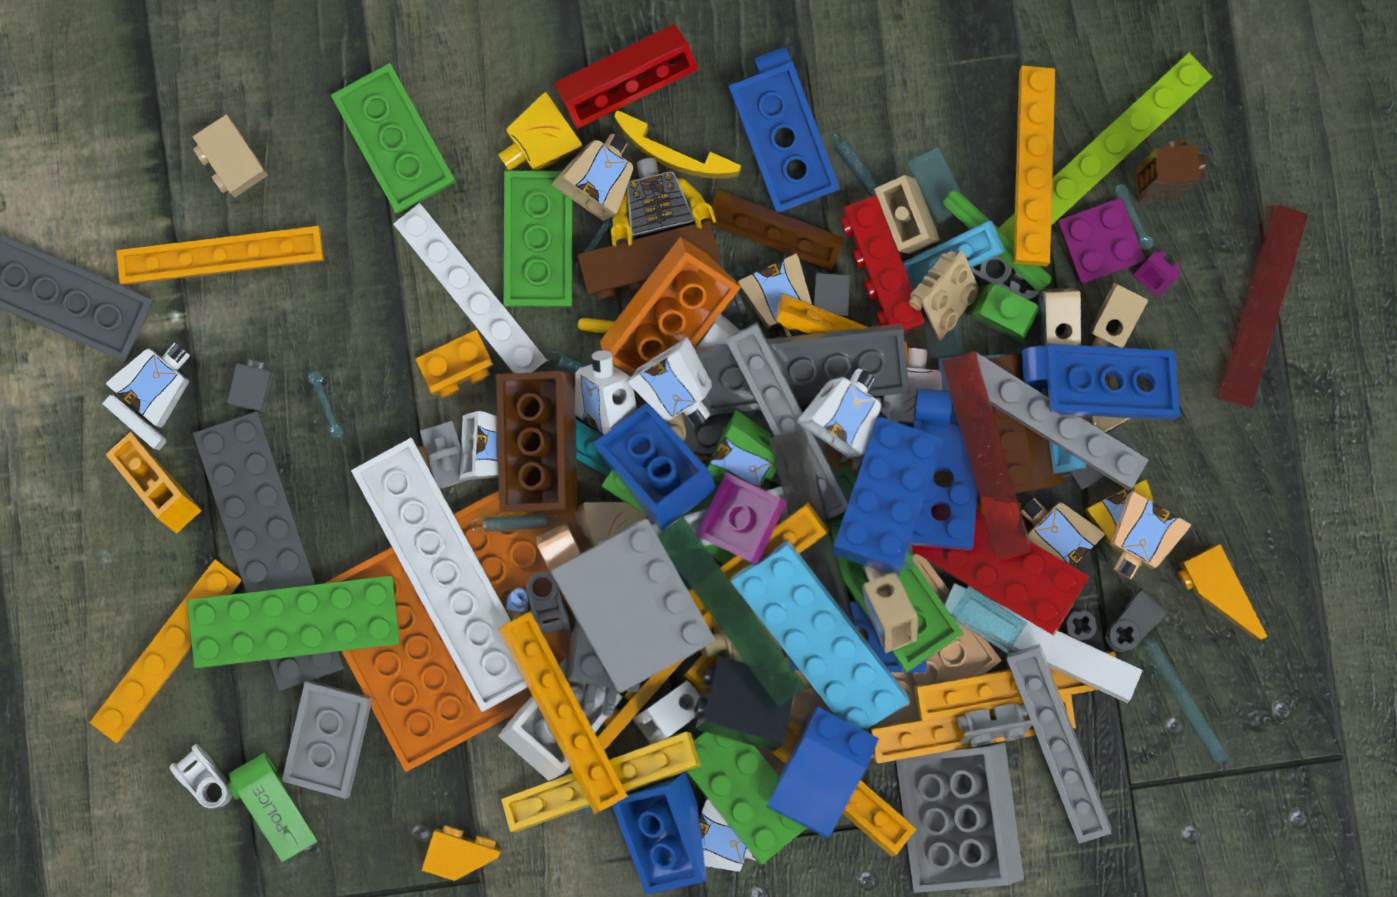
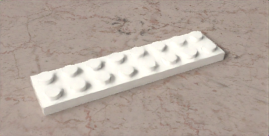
[351,438,528,712]

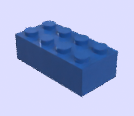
[832,417,945,576]

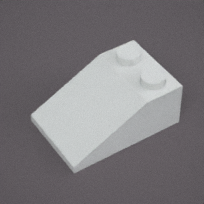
[498,657,622,781]

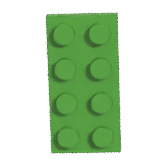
[331,63,456,214]
[504,171,573,307]
[685,732,806,866]

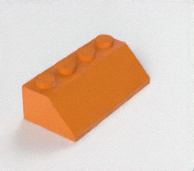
[600,236,741,376]

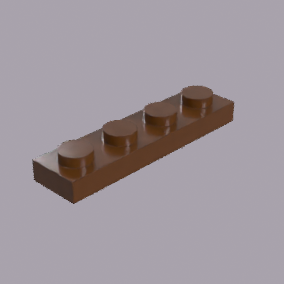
[707,190,845,271]

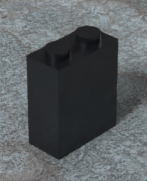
[694,656,798,752]

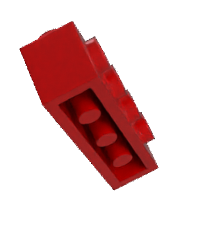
[554,24,698,129]
[840,195,925,333]

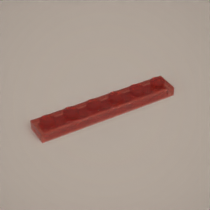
[1217,204,1308,409]
[942,351,1032,561]

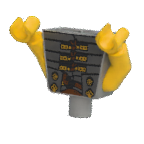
[611,158,716,247]

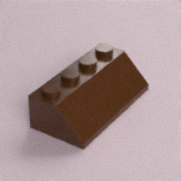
[980,353,1064,497]
[496,371,578,512]

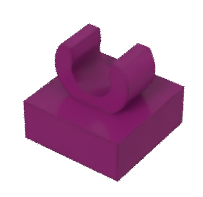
[1133,251,1181,298]

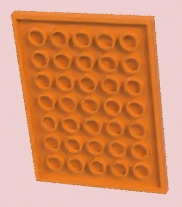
[323,490,584,772]

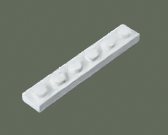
[394,203,547,373]

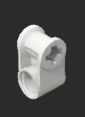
[169,744,232,808]

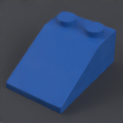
[593,403,716,531]
[766,707,879,838]
[612,772,707,894]

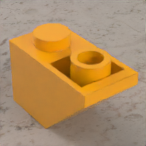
[422,825,502,881]

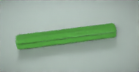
[943,190,1052,292]

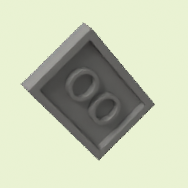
[282,681,373,799]

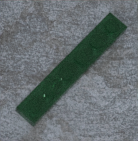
[657,517,806,707]

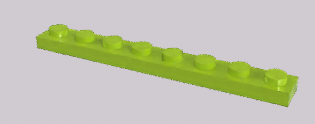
[999,53,1212,242]

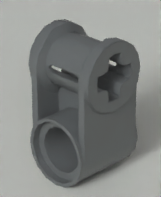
[527,571,571,636]
[1105,588,1168,652]

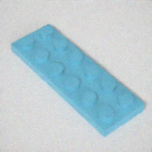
[731,540,909,731]

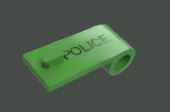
[226,752,318,862]

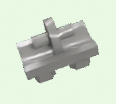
[420,421,468,489]

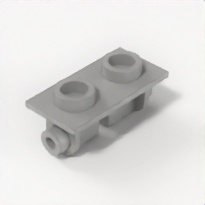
[958,703,1033,747]

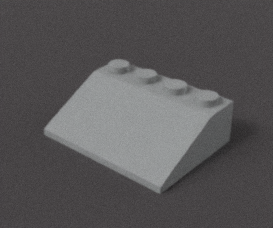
[550,518,716,693]
[896,743,1024,893]

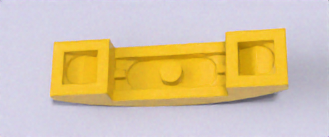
[614,110,741,179]

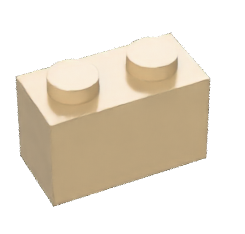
[192,114,268,197]
[874,175,940,254]

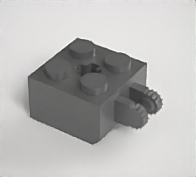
[564,615,640,717]

